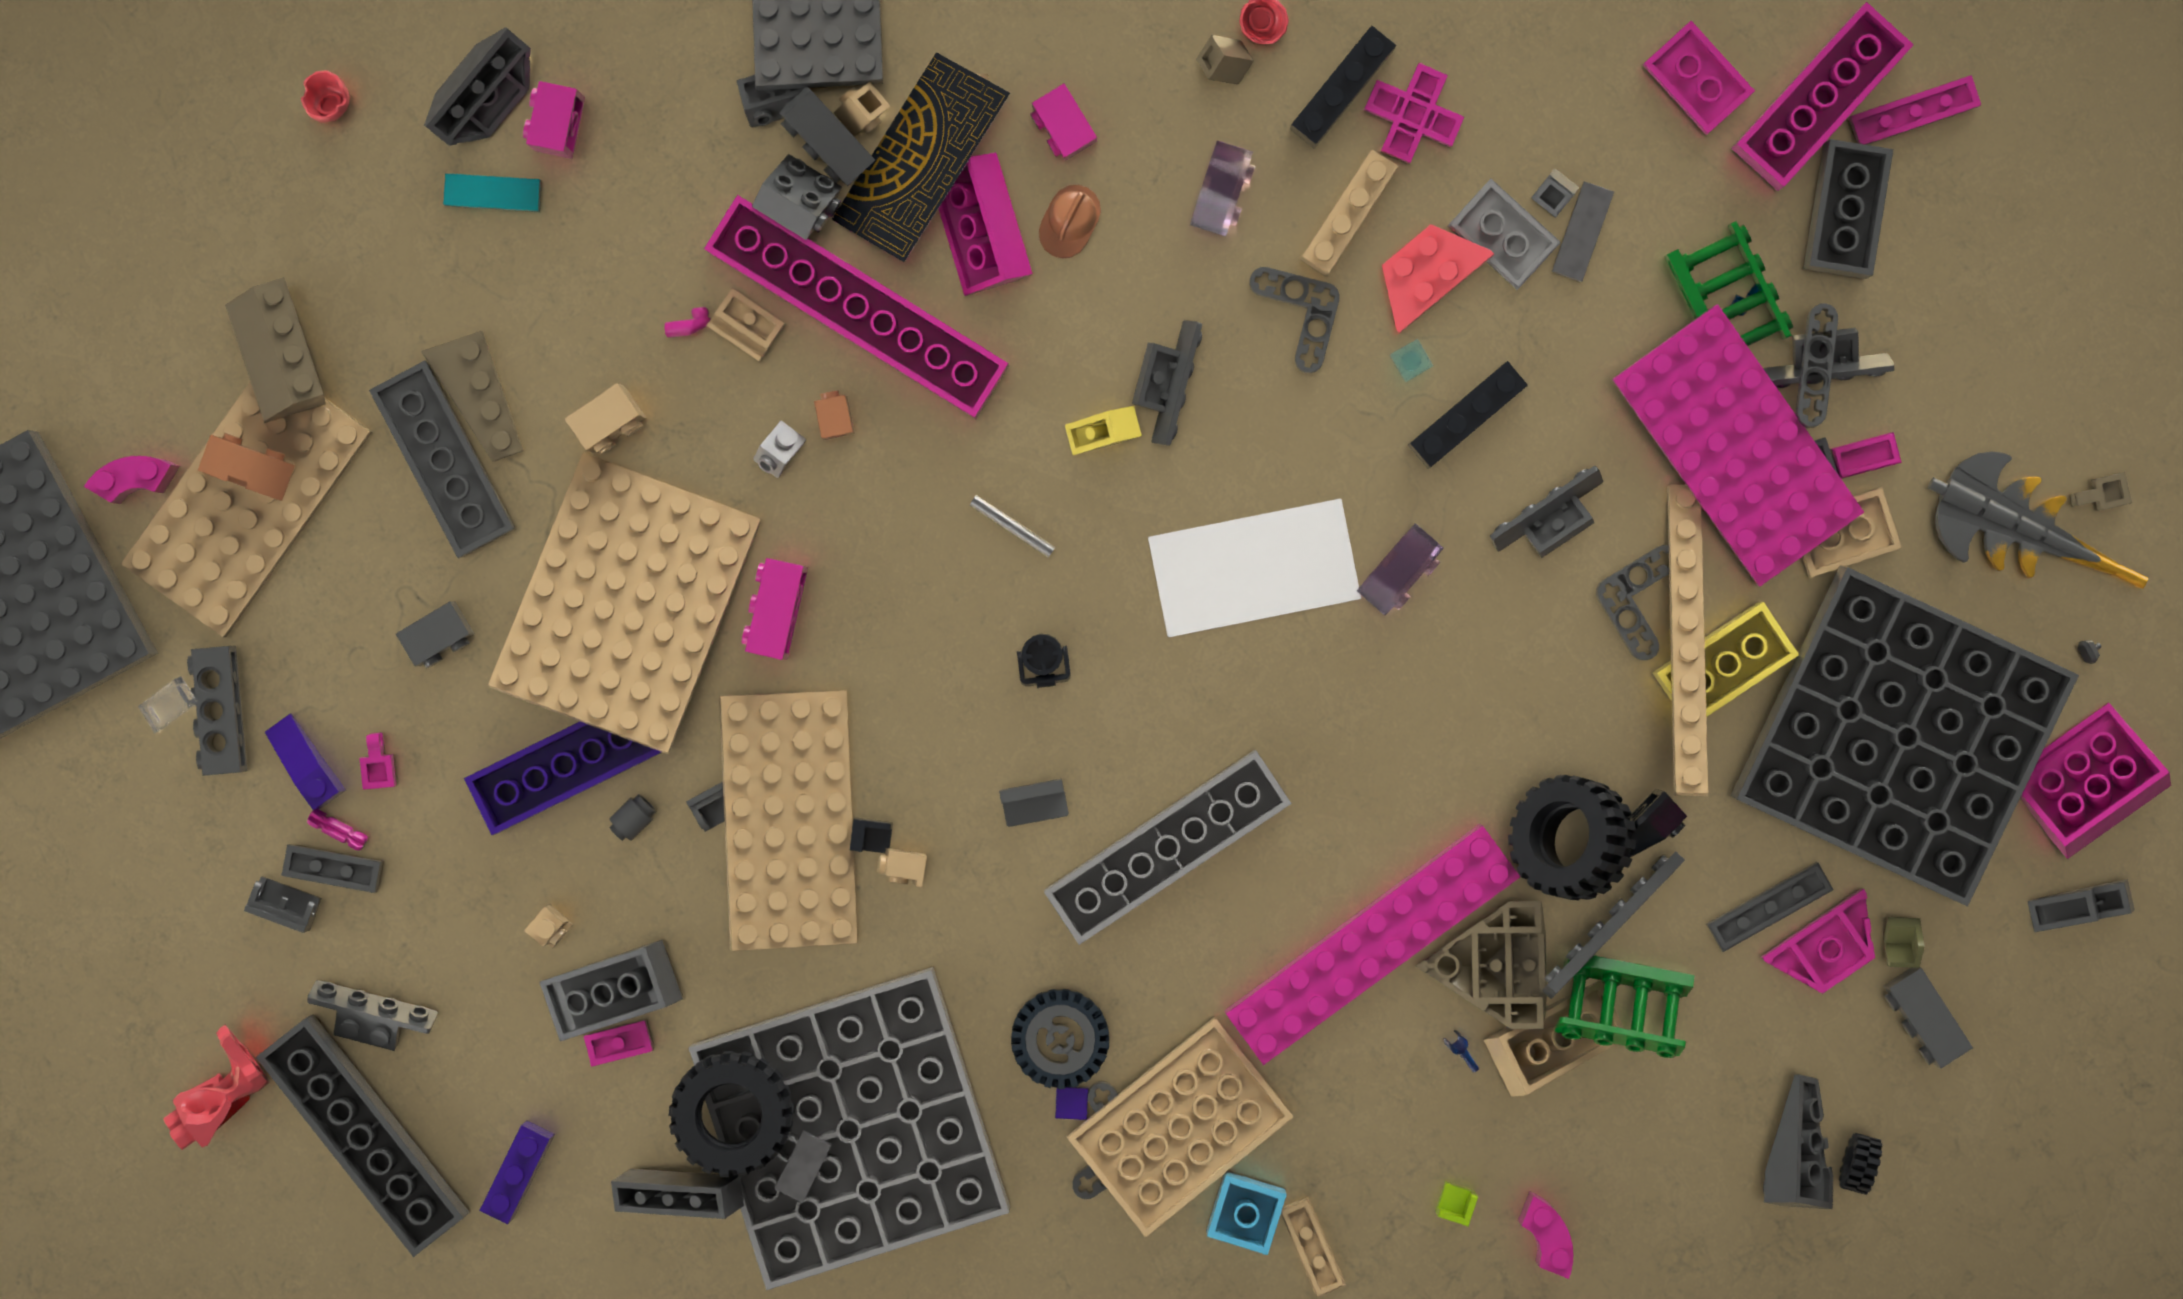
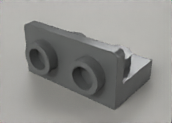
[736,75,804,127]

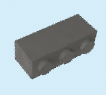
[779,87,875,186]
[1883,967,1973,1069]

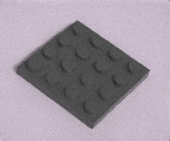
[752,0,883,91]

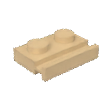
[706,288,785,362]

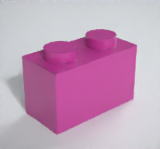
[1030,83,1097,161]

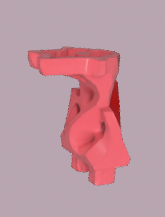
[163,1024,270,1150]

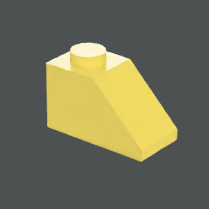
[1065,406,1142,455]

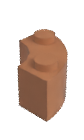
[198,433,295,501]

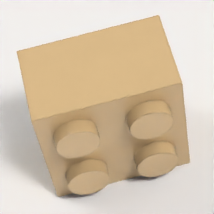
[565,383,646,454]

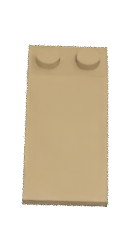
[1484,981,1624,1097]

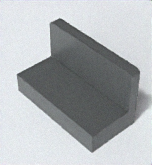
[999,778,1069,827]

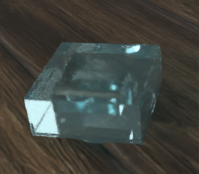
[1389,339,1433,383]

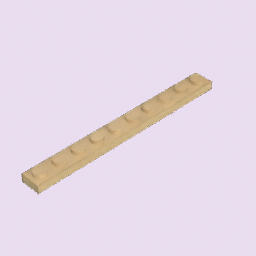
[1667,484,1708,796]

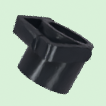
[1017,633,1071,688]

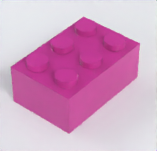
[741,558,808,660]

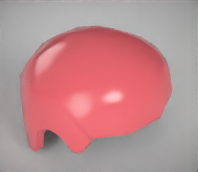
[1239,0,1289,44]
[301,70,350,123]

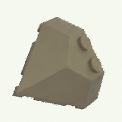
[1416,901,1547,1029]

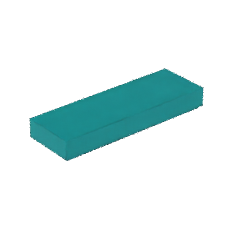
[443,173,541,212]

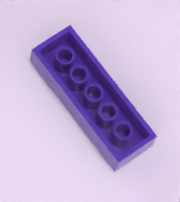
[464,722,663,835]

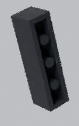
[1290,25,1396,149]
[1408,361,1528,469]

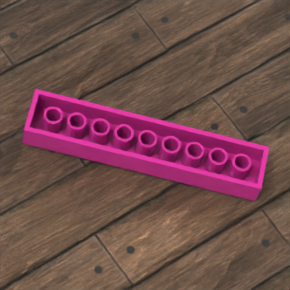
[704,195,1009,419]
[1225,824,1520,1065]

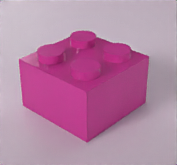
[523,81,585,159]

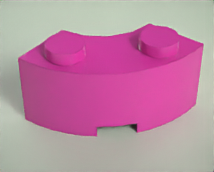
[84,456,180,504]
[1518,1191,1574,1279]

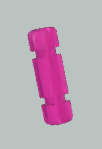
[307,809,368,851]

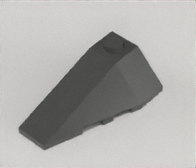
[1763,1075,1833,1209]

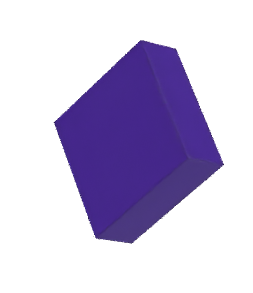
[1055,1087,1088,1120]

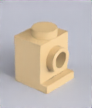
[877,848,927,887]
[524,904,574,949]

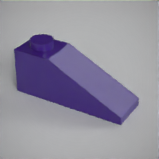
[265,713,346,810]

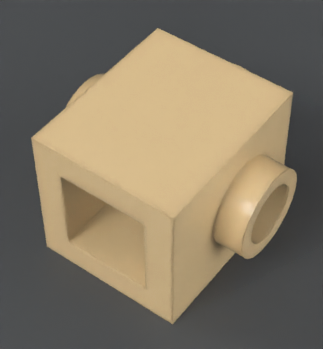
[833,82,890,136]

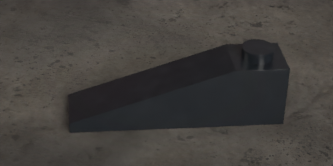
[1628,789,1687,858]

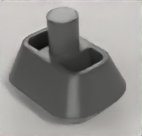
[2078,640,2101,664]

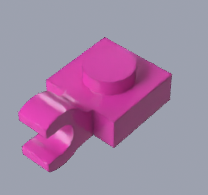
[359,733,396,790]

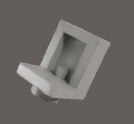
[753,421,806,478]

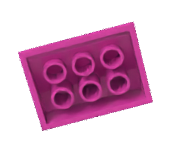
[2020,703,2171,859]

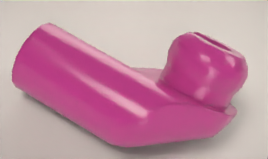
[664,307,711,338]

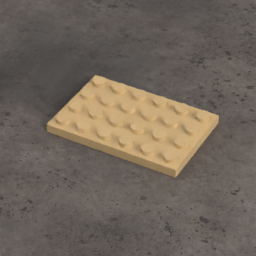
[1066,1017,1294,1237]

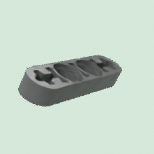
[1795,303,1838,428]

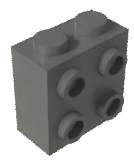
[752,154,842,240]

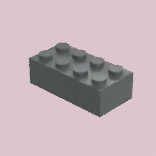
[1803,139,1894,279]

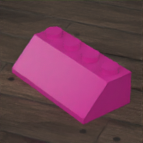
[938,152,1033,296]

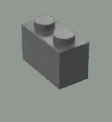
[396,601,474,669]

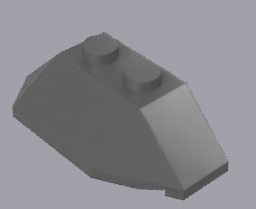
[424,27,531,146]

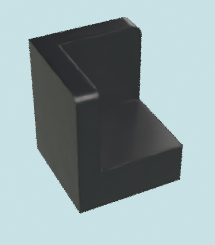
[850,817,893,853]

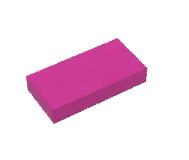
[1830,432,1902,479]

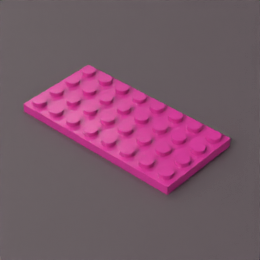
[1612,304,1864,587]

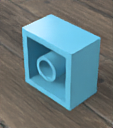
[1206,1171,1287,1255]

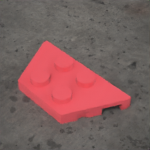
[1382,224,1495,333]

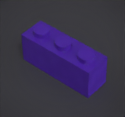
[479,1120,555,1224]

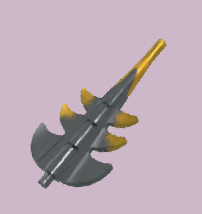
[1928,451,2148,589]

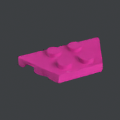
[1761,888,1875,994]

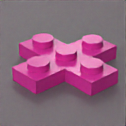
[1364,63,1464,164]

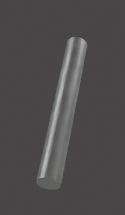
[970,495,1055,558]

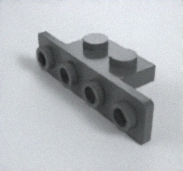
[1132,320,1202,446]
[1763,328,1894,388]
[1490,466,1603,558]
[307,980,438,1051]

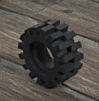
[1839,1133,1882,1195]

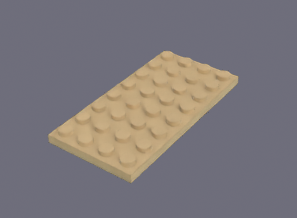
[121,381,372,637]
[719,690,858,951]

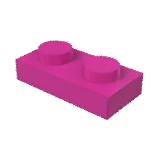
[584,1019,654,1067]

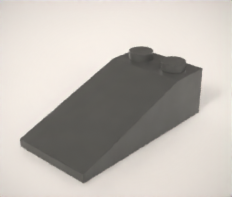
[539,940,683,1041]

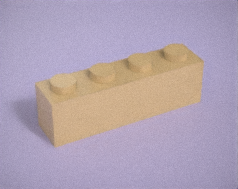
[1300,149,1398,277]

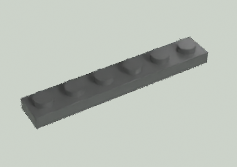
[1542,852,1685,999]

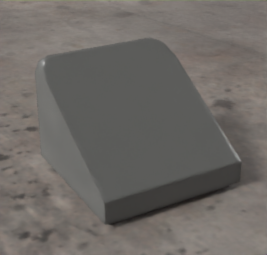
[1531,169,1579,217]

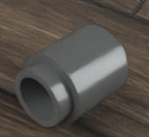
[609,794,657,841]

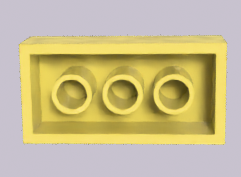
[1652,602,1799,717]

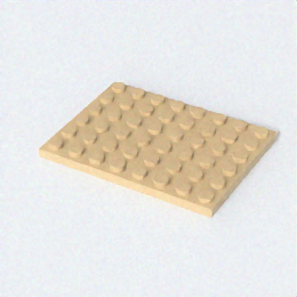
[488,453,761,754]

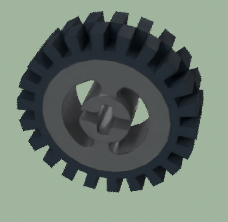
[1011,989,1109,1089]

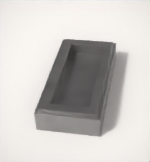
[774,1130,832,1203]

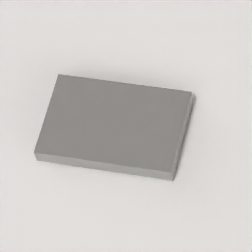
[1447,179,1561,290]

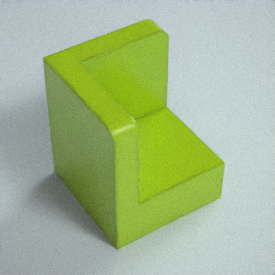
[1435,1181,1478,1227]

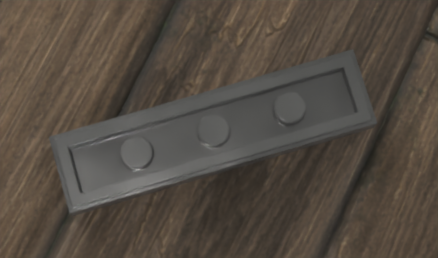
[1706,862,1834,952]

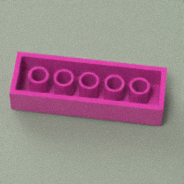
[1731,2,1914,191]

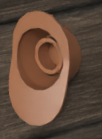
[1039,185,1101,258]

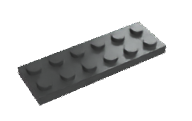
[369,360,515,558]

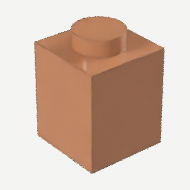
[814,391,855,440]

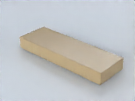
[1281,1197,1346,1297]

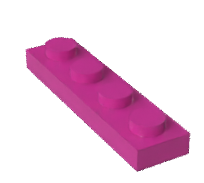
[1849,75,1981,145]

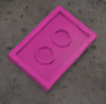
[1643,21,1755,135]

